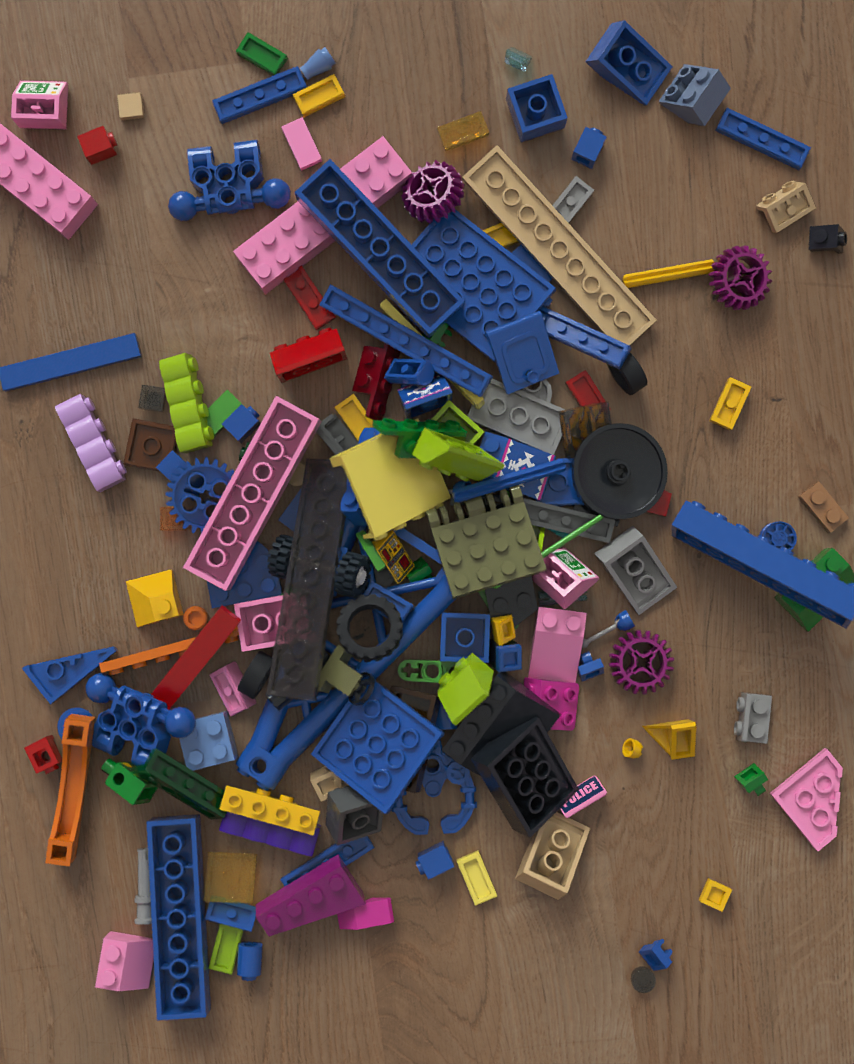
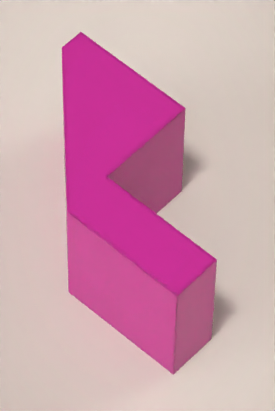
[337,897,394,930]

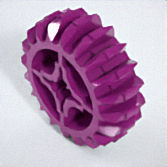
[401,160,465,224]
[708,245,772,310]
[609,630,674,695]

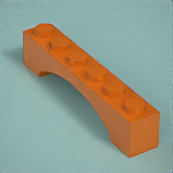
[45,714,95,867]

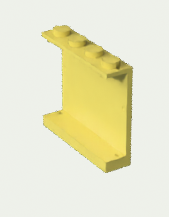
[329,418,451,541]

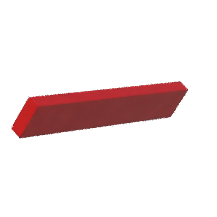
[140,605,241,710]

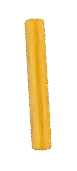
[622,259,715,288]

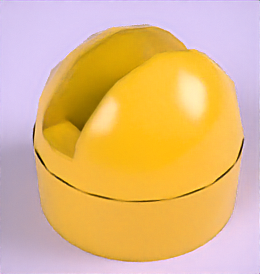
[622,738,643,759]

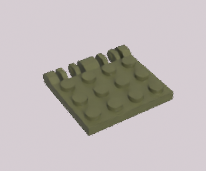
[426,485,547,599]

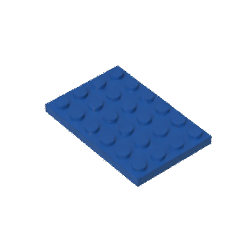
[412,209,556,363]

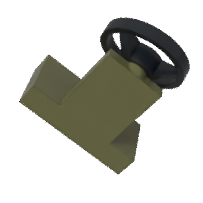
[312,644,375,706]

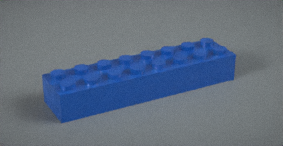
[295,159,465,339]
[672,500,854,629]
[146,814,211,1021]

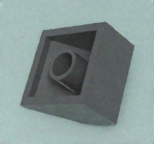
[326,786,383,846]

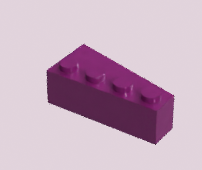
[255,854,366,937]

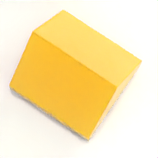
[490,615,516,646]

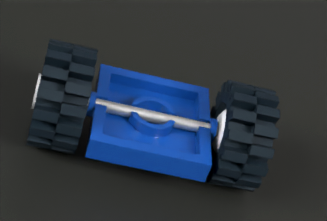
[267,534,372,599]

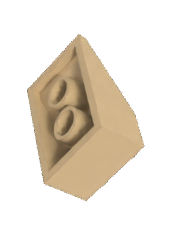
[515,812,590,900]

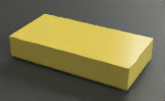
[456,850,497,906]

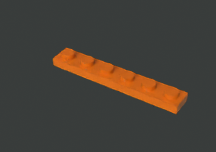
[99,626,239,676]

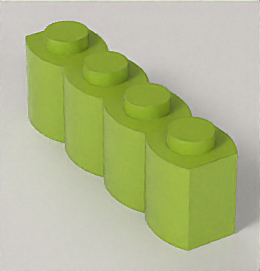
[159,353,214,453]

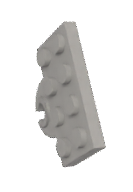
[467,370,571,455]

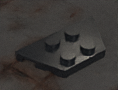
[485,576,538,627]

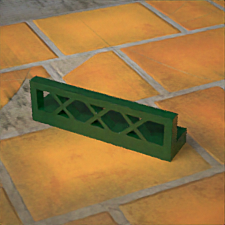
[133,748,227,820]

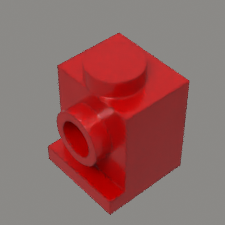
[24,735,62,774]

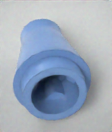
[300,47,335,80]

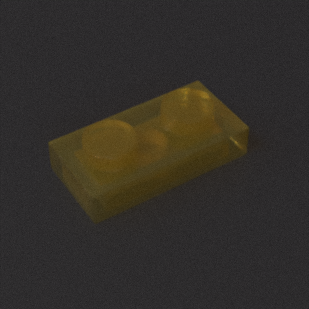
[437,111,489,152]

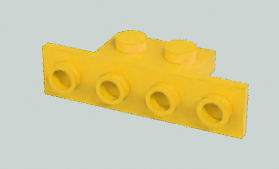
[220,785,320,835]

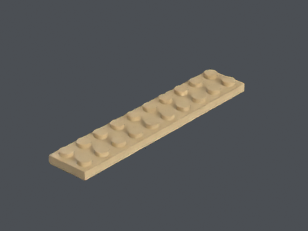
[462,145,657,345]

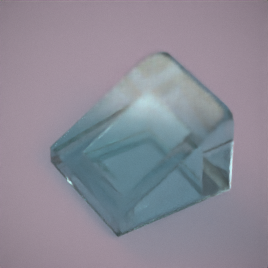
[505,47,532,72]

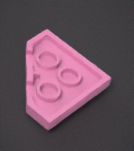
[769,748,843,851]

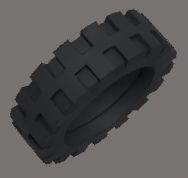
[337,594,403,662]

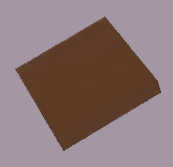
[123,418,177,472]

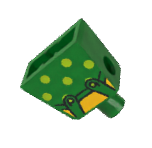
[101,758,158,805]

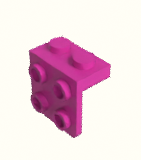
[524,677,579,731]

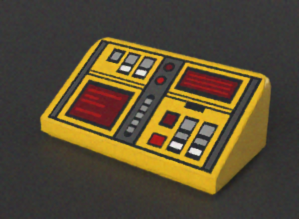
[372,530,415,584]

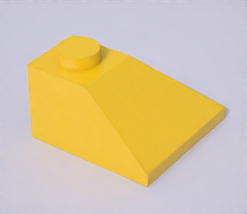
[126,569,184,627]

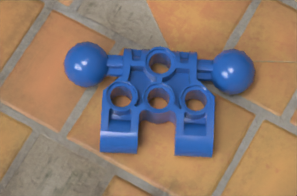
[168,140,291,221]
[85,673,196,766]

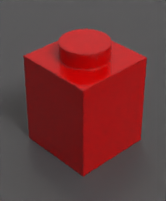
[77,126,118,165]

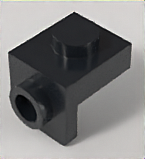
[809,224,847,253]

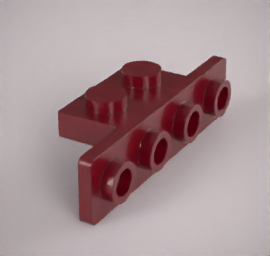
[352,343,400,421]

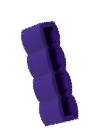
[219,812,321,856]

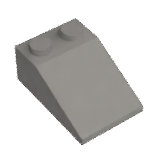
[594,526,677,615]

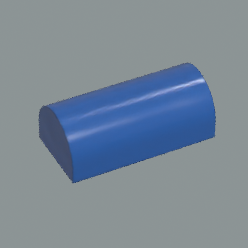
[384,358,434,385]

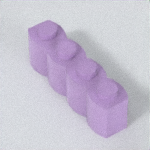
[55,394,127,492]

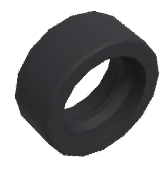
[607,352,647,395]
[237,651,277,699]

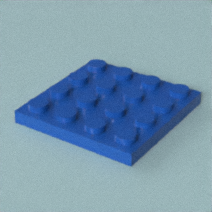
[311,676,445,814]

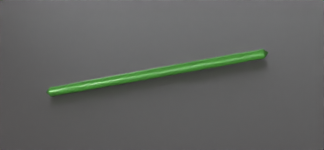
[493,514,603,589]

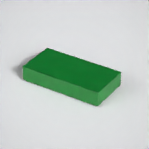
[236,32,288,76]

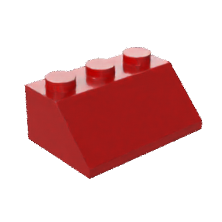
[270,328,347,383]

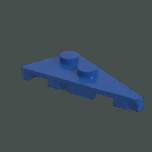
[22,646,118,704]

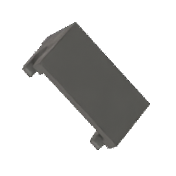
[316,414,358,455]

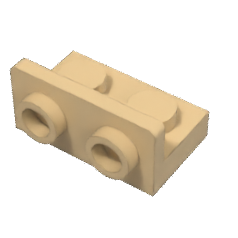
[756,181,816,233]

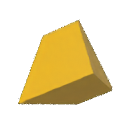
[642,719,696,760]

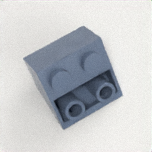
[659,64,731,126]

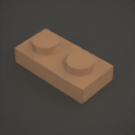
[798,481,849,533]

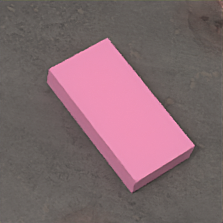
[281,117,322,171]

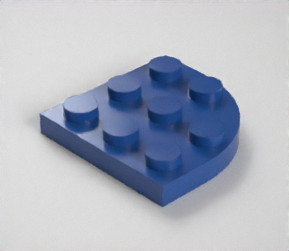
[207,541,283,608]

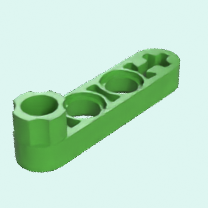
[398,659,493,683]

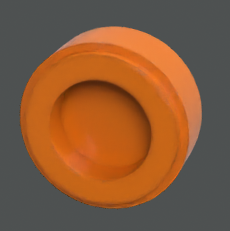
[183,606,208,630]

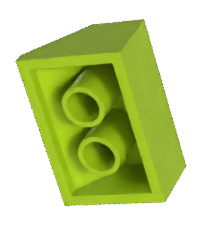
[412,428,505,481]

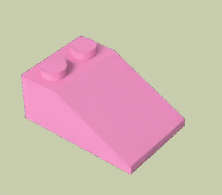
[234,591,314,652]
[528,607,587,683]

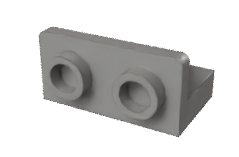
[734,692,772,744]

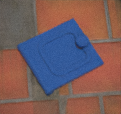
[485,311,559,395]

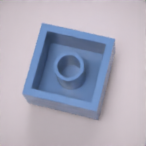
[179,711,239,771]

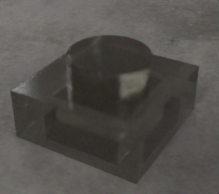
[138,385,166,413]

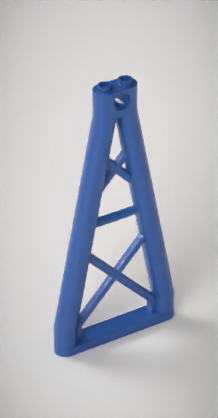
[235,514,457,791]

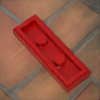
[283,265,336,331]

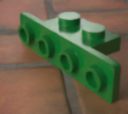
[372,418,467,458]

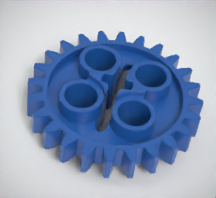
[165,457,234,533]

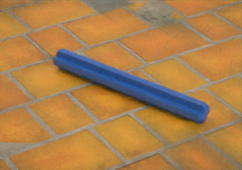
[452,459,566,502]

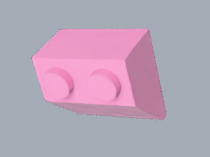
[95,931,154,991]

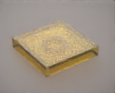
[204,852,257,904]

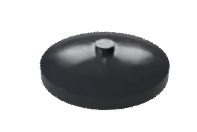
[572,423,668,520]

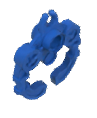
[391,740,477,835]

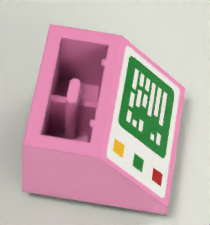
[11,81,68,129]
[532,548,599,610]

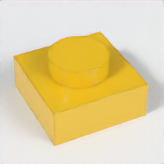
[699,878,732,912]

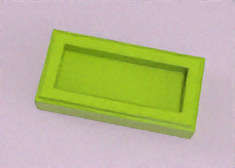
[209,924,244,975]

